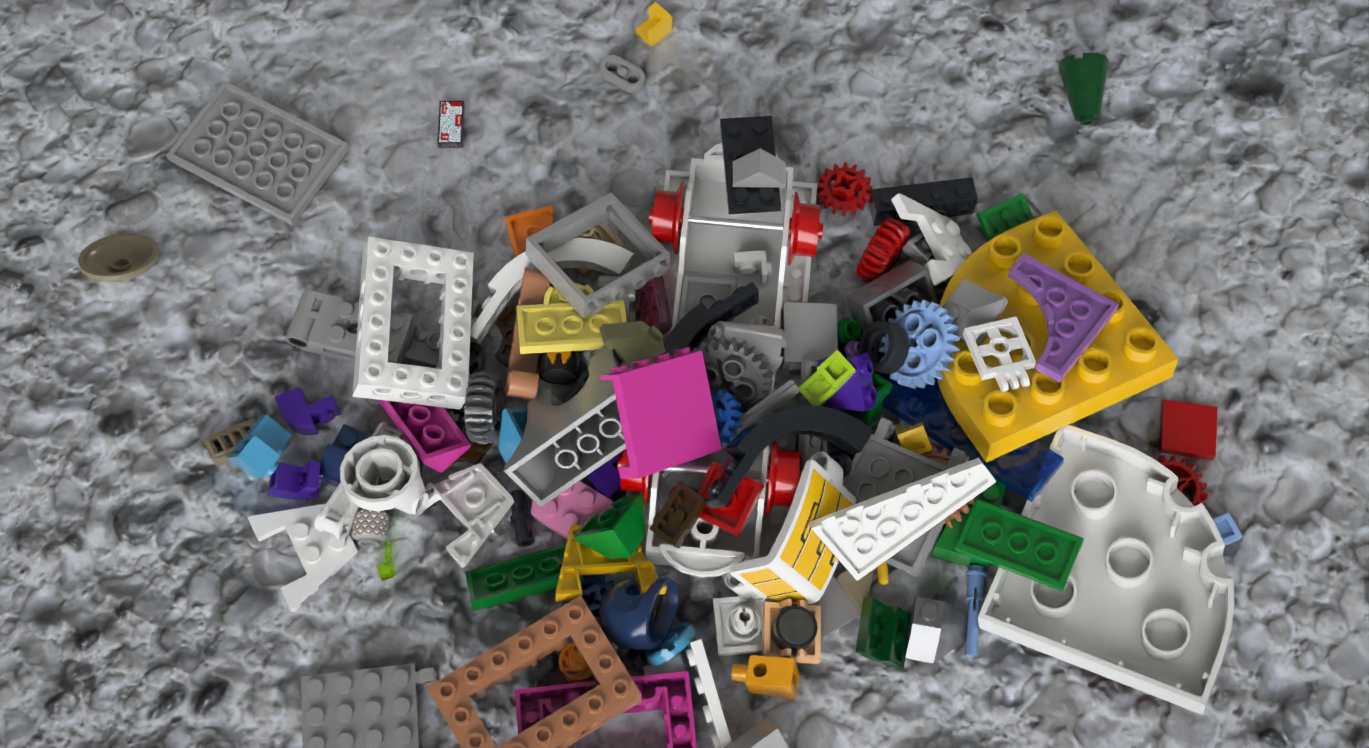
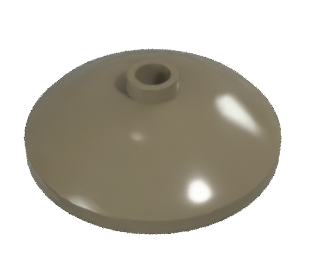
[78,233,160,282]

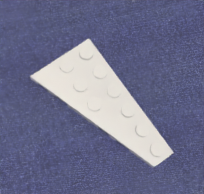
[809,458,996,581]

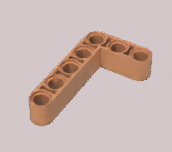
[504,267,550,400]

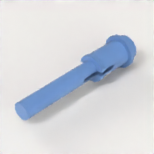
[965,565,988,657]

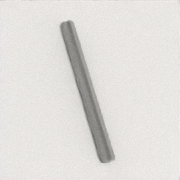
[661,379,800,486]

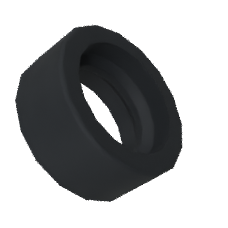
[858,321,909,374]

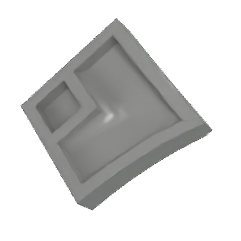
[942,278,1008,346]

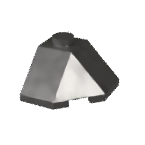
[905,596,968,665]

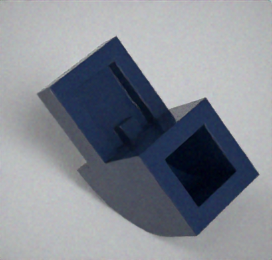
[320,424,369,487]

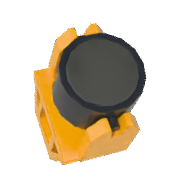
[539,350,582,385]

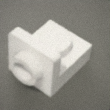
[733,250,772,284]

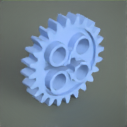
[879,300,960,389]

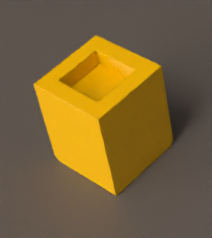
[636,2,672,47]
[895,422,933,454]

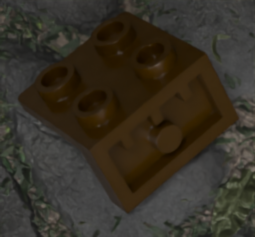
[650,481,707,549]

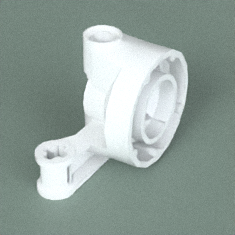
[315,421,429,540]

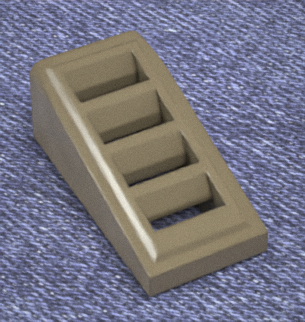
[202,418,256,467]

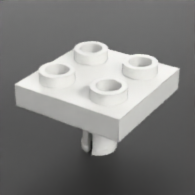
[713,596,766,656]

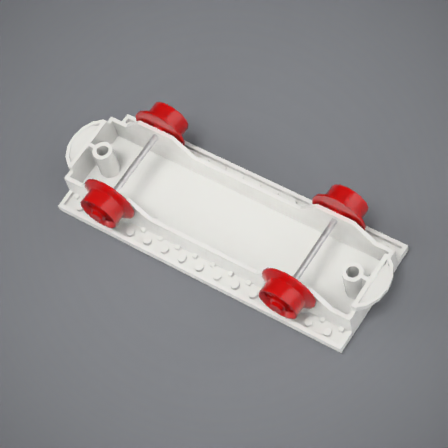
[617,143,824,577]

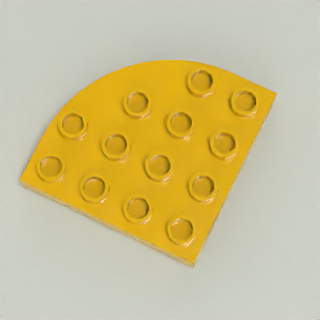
[937,210,1179,463]

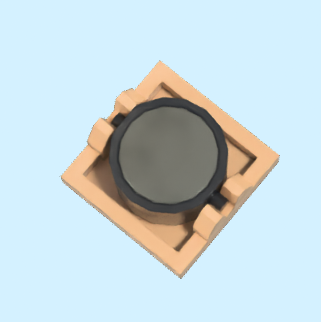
[762,599,821,664]

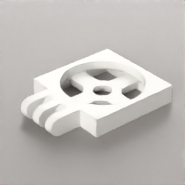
[963,317,1036,392]

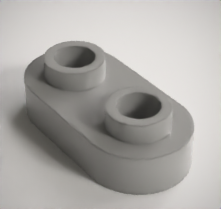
[600,55,645,93]

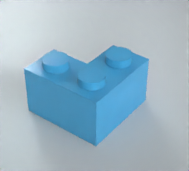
[227,414,292,478]

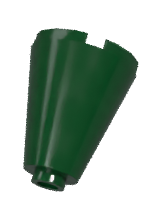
[1058,53,1109,125]

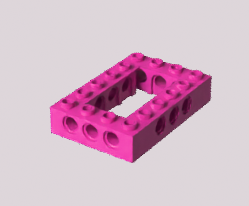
[515,671,697,748]

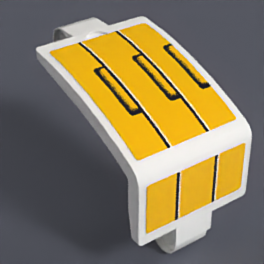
[725,451,856,604]

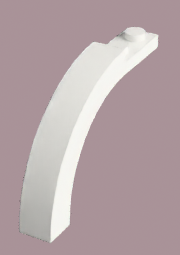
[470,238,634,345]

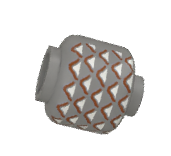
[351,509,389,547]

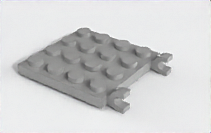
[842,417,969,577]
[301,663,438,748]

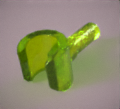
[377,541,395,581]

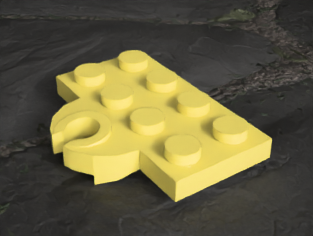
[516,283,627,354]

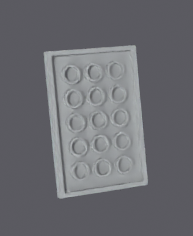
[166,81,350,225]

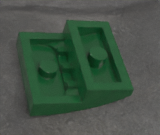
[855,597,911,669]

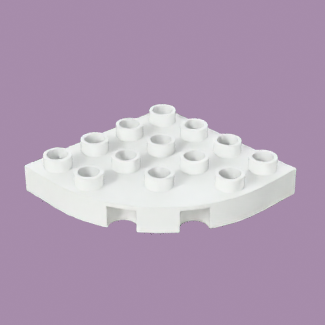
[978,425,1234,715]

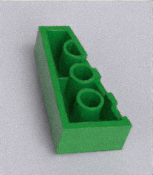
[930,457,1011,568]

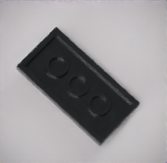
[720,116,781,215]

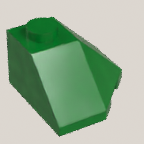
[573,494,644,559]

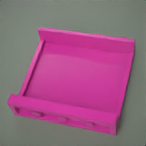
[599,347,722,479]

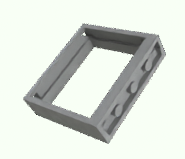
[525,192,670,319]

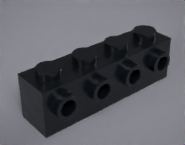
[869,177,978,226]

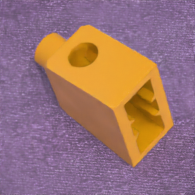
[731,655,800,700]

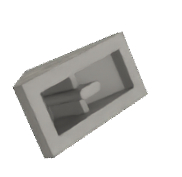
[733,149,785,188]

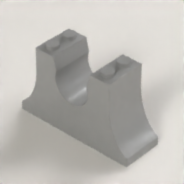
[504,347,626,507]

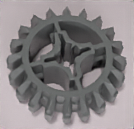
[464,371,505,444]

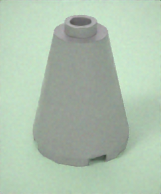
[708,321,787,375]

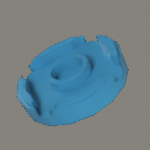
[645,622,696,667]

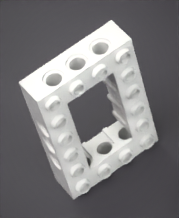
[352,237,474,409]

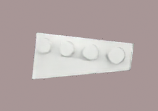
[685,639,732,748]

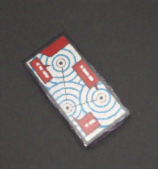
[437,100,465,148]

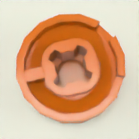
[559,642,594,683]

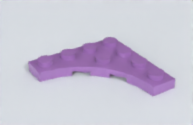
[1008,253,1119,383]

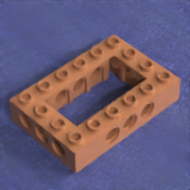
[427,596,642,748]

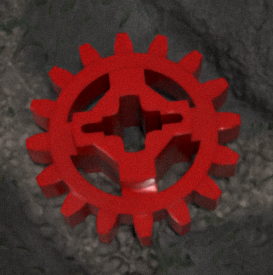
[817,162,873,216]

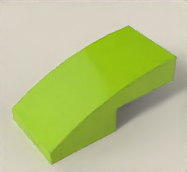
[798,350,856,406]

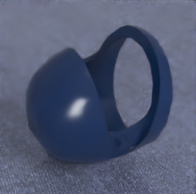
[598,576,679,650]

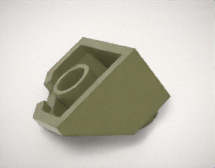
[600,321,666,368]

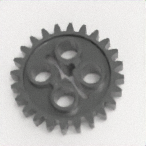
[693,336,773,413]

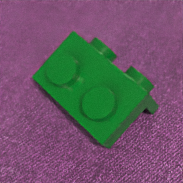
[976,193,1039,242]

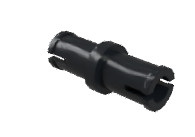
[509,490,535,547]

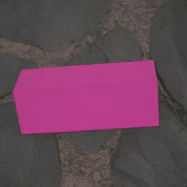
[378,400,471,473]

